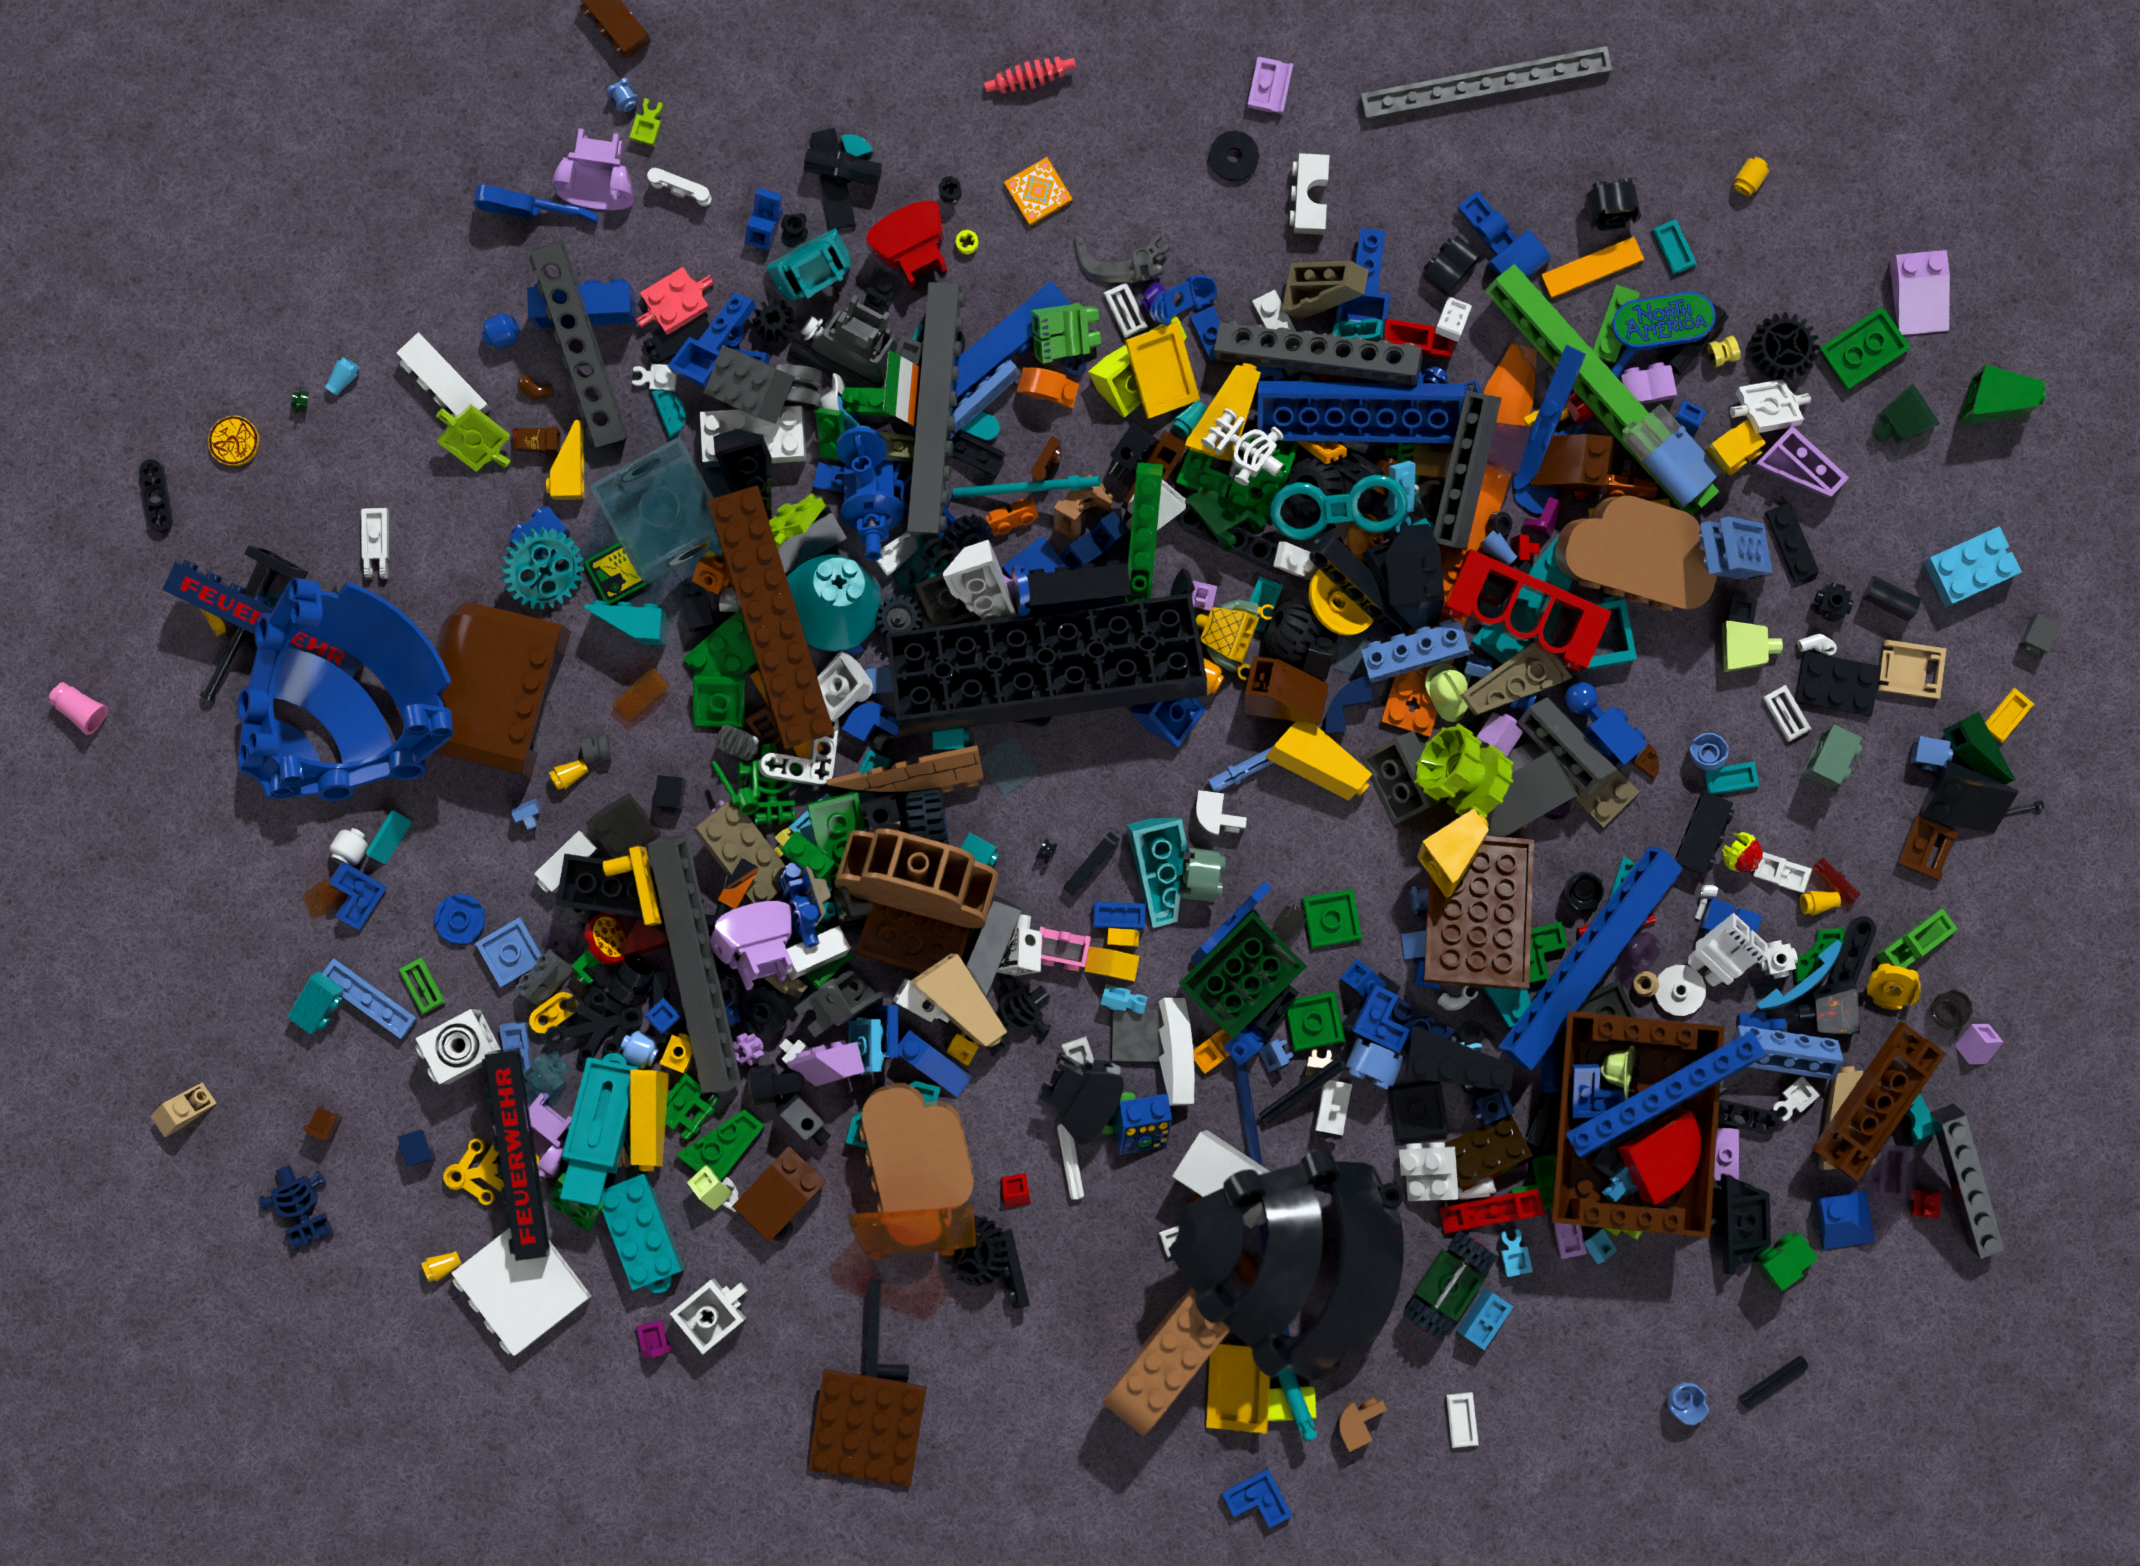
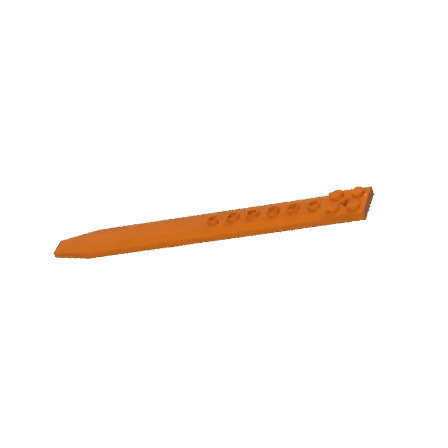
[1381,343,1536,737]

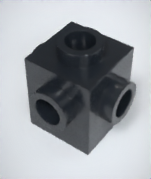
[1814,583,1853,622]

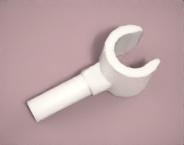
[1695,885,1718,920]

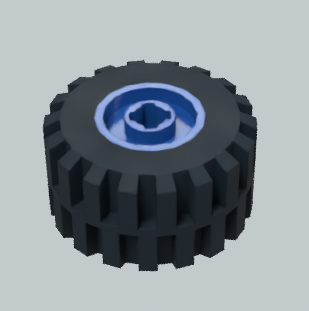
[906,789,949,845]

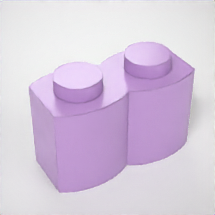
[1619,362,1677,404]

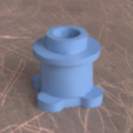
[606,78,639,112]
[1410,886,1428,915]

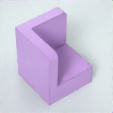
[1955,1024,2003,1064]

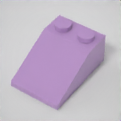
[1889,250,1950,335]

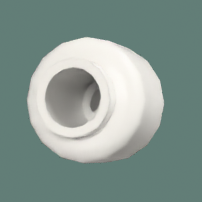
[329,828,368,866]

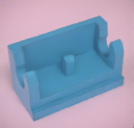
[1456,1288,1513,1350]

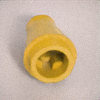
[549,758,589,790]
[1800,891,1841,916]
[421,1251,462,1282]

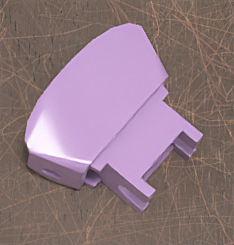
[552,128,635,211]
[710,901,793,990]
[492,1093,572,1179]

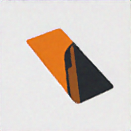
[718,858,759,909]

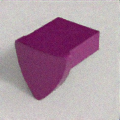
[1523,497,1563,536]
[636,1319,672,1358]

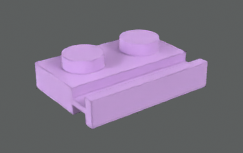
[1247,57,1293,115]

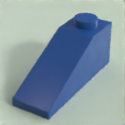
[898,1030,973,1097]

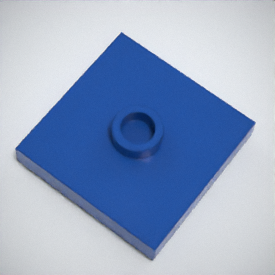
[874,1005,898,1058]

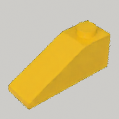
[546,420,585,500]

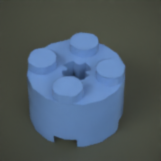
[1346,1038,1405,1089]

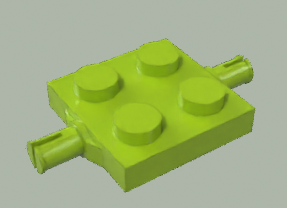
[436,404,510,472]
[769,494,826,549]

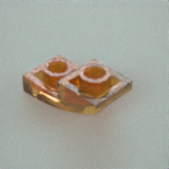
[612,667,670,723]

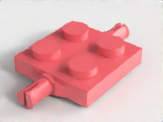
[636,267,714,335]

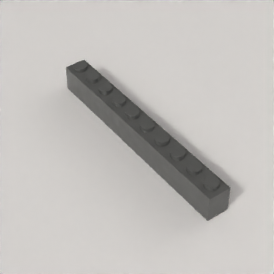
[907,282,966,539]
[648,835,741,1093]

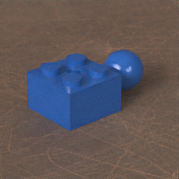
[1565,682,1648,769]

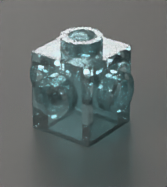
[524,1051,571,1095]

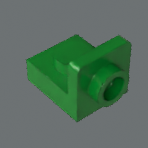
[571,949,600,985]

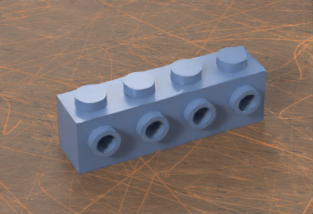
[1361,619,1470,683]
[1732,1025,1844,1080]

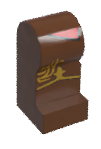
[512,427,561,454]

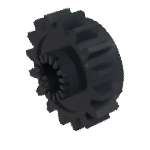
[941,514,994,564]

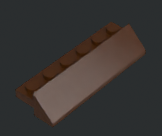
[1812,1021,1946,1182]

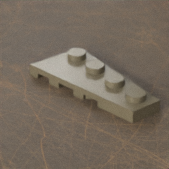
[1460,642,1573,716]

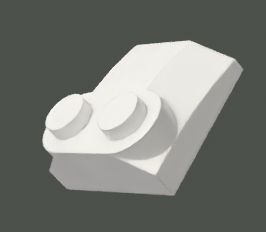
[817,651,873,721]

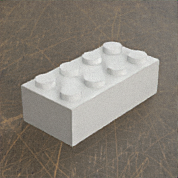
[700,406,807,467]

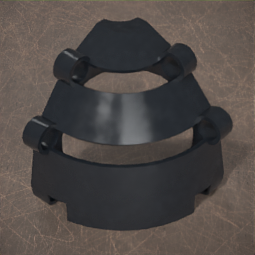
[1168,1149,1404,1380]

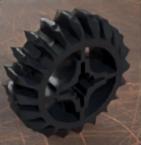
[1749,312,1820,381]
[943,1215,1010,1286]

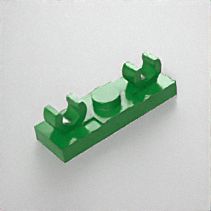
[841,387,894,416]

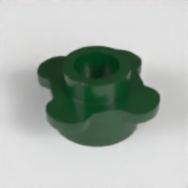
[291,387,309,414]

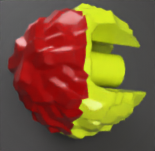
[1721,832,1763,872]

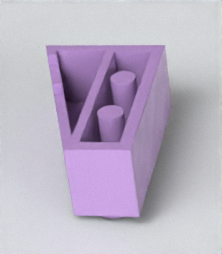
[1754,426,1849,498]

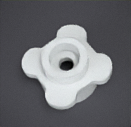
[800,316,823,341]

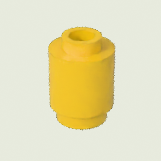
[1733,157,1769,197]

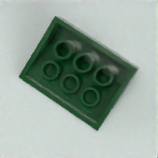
[1179,911,1307,1039]

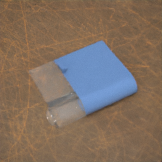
[1621,404,1722,507]

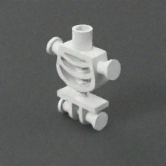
[1201,408,1284,486]

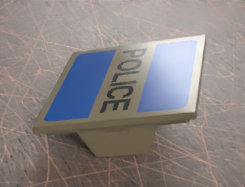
[800,866,831,923]

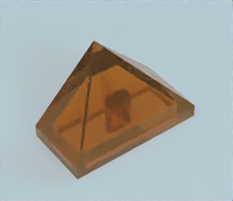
[302,879,348,918]

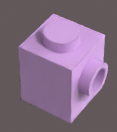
[1476,712,1523,757]

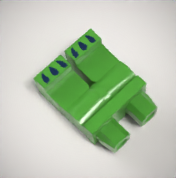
[1031,303,1101,364]

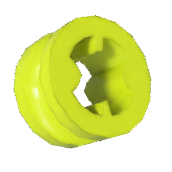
[956,230,979,254]

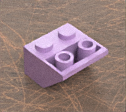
[787,1040,865,1086]

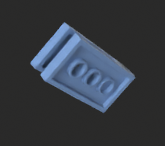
[1699,516,1773,580]

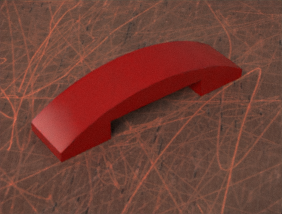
[1439,1189,1545,1234]

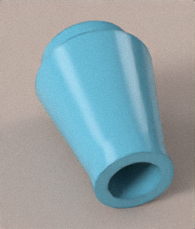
[325,356,360,395]

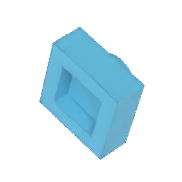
[1583,1229,1617,1265]

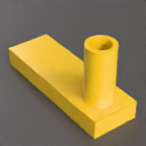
[603,846,662,926]

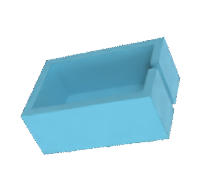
[1923,526,2022,608]

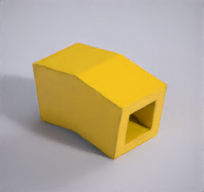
[1107,928,1140,947]

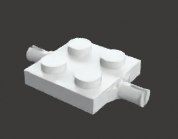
[1729,380,1811,433]

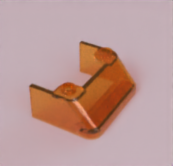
[848,1204,976,1260]

